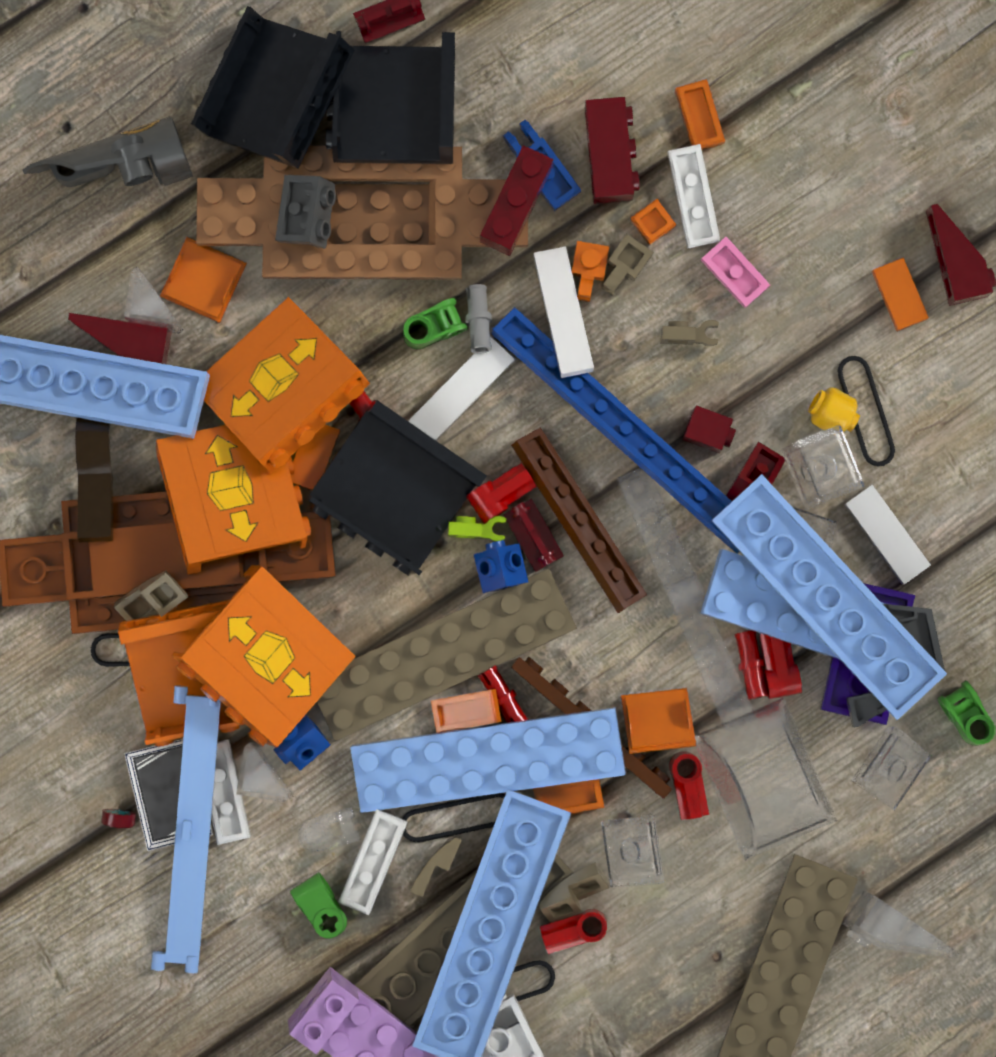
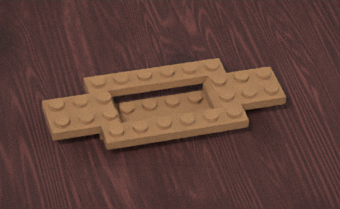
[196,146,528,280]

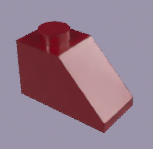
[726,441,786,501]

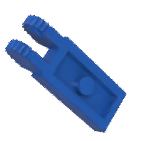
[503,119,581,211]

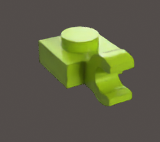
[448,516,506,542]

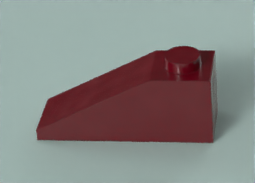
[926,204,996,306]
[68,313,172,364]

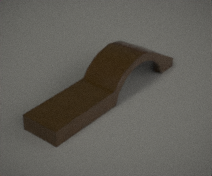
[75,418,113,543]

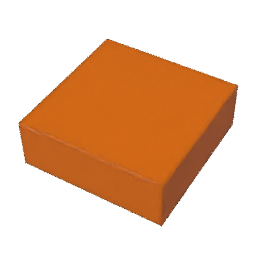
[630,199,677,246]

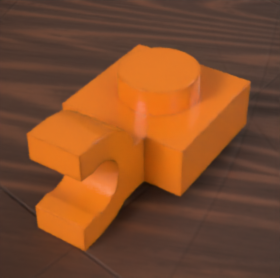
[572,241,610,302]

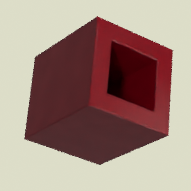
[682,405,736,453]

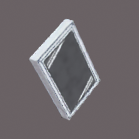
[124,739,214,851]

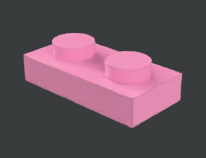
[701,237,770,308]

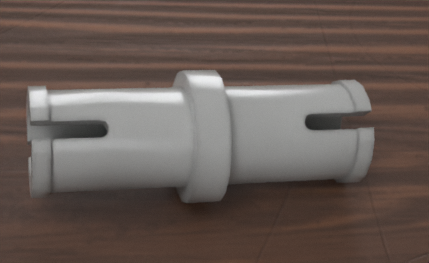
[466,284,492,354]

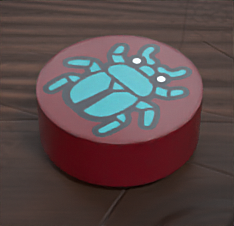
[101,809,136,828]

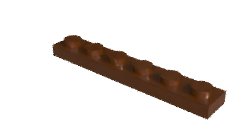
[511,427,647,613]
[511,657,672,799]

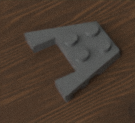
[846,604,945,728]

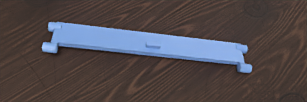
[151,685,221,973]

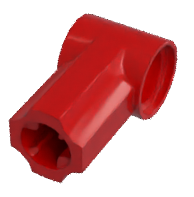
[466,463,537,524]
[759,634,802,699]
[669,751,709,820]
[540,909,607,954]

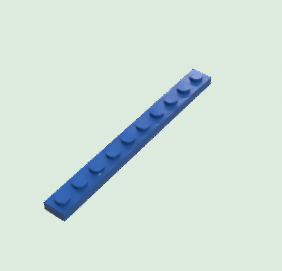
[491,307,740,554]

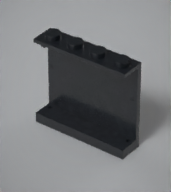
[191,6,355,169]
[326,31,455,164]
[306,400,487,576]

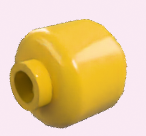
[808,387,860,436]

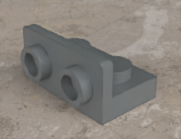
[275,175,336,249]

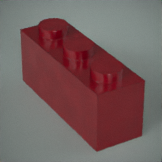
[584,97,640,204]
[480,145,554,256]

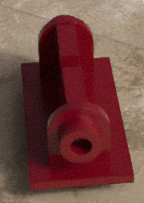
[353,0,426,44]
[503,498,564,572]

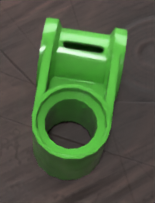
[403,298,468,349]
[937,680,995,746]
[290,872,347,938]

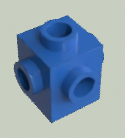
[473,540,528,593]
[273,715,331,770]

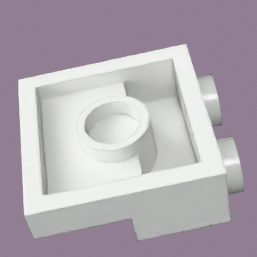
[482,993,544,1057]

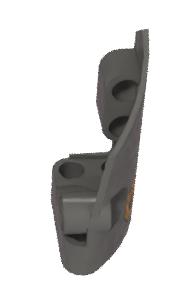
[22,116,193,187]

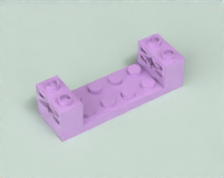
[288,967,439,1057]

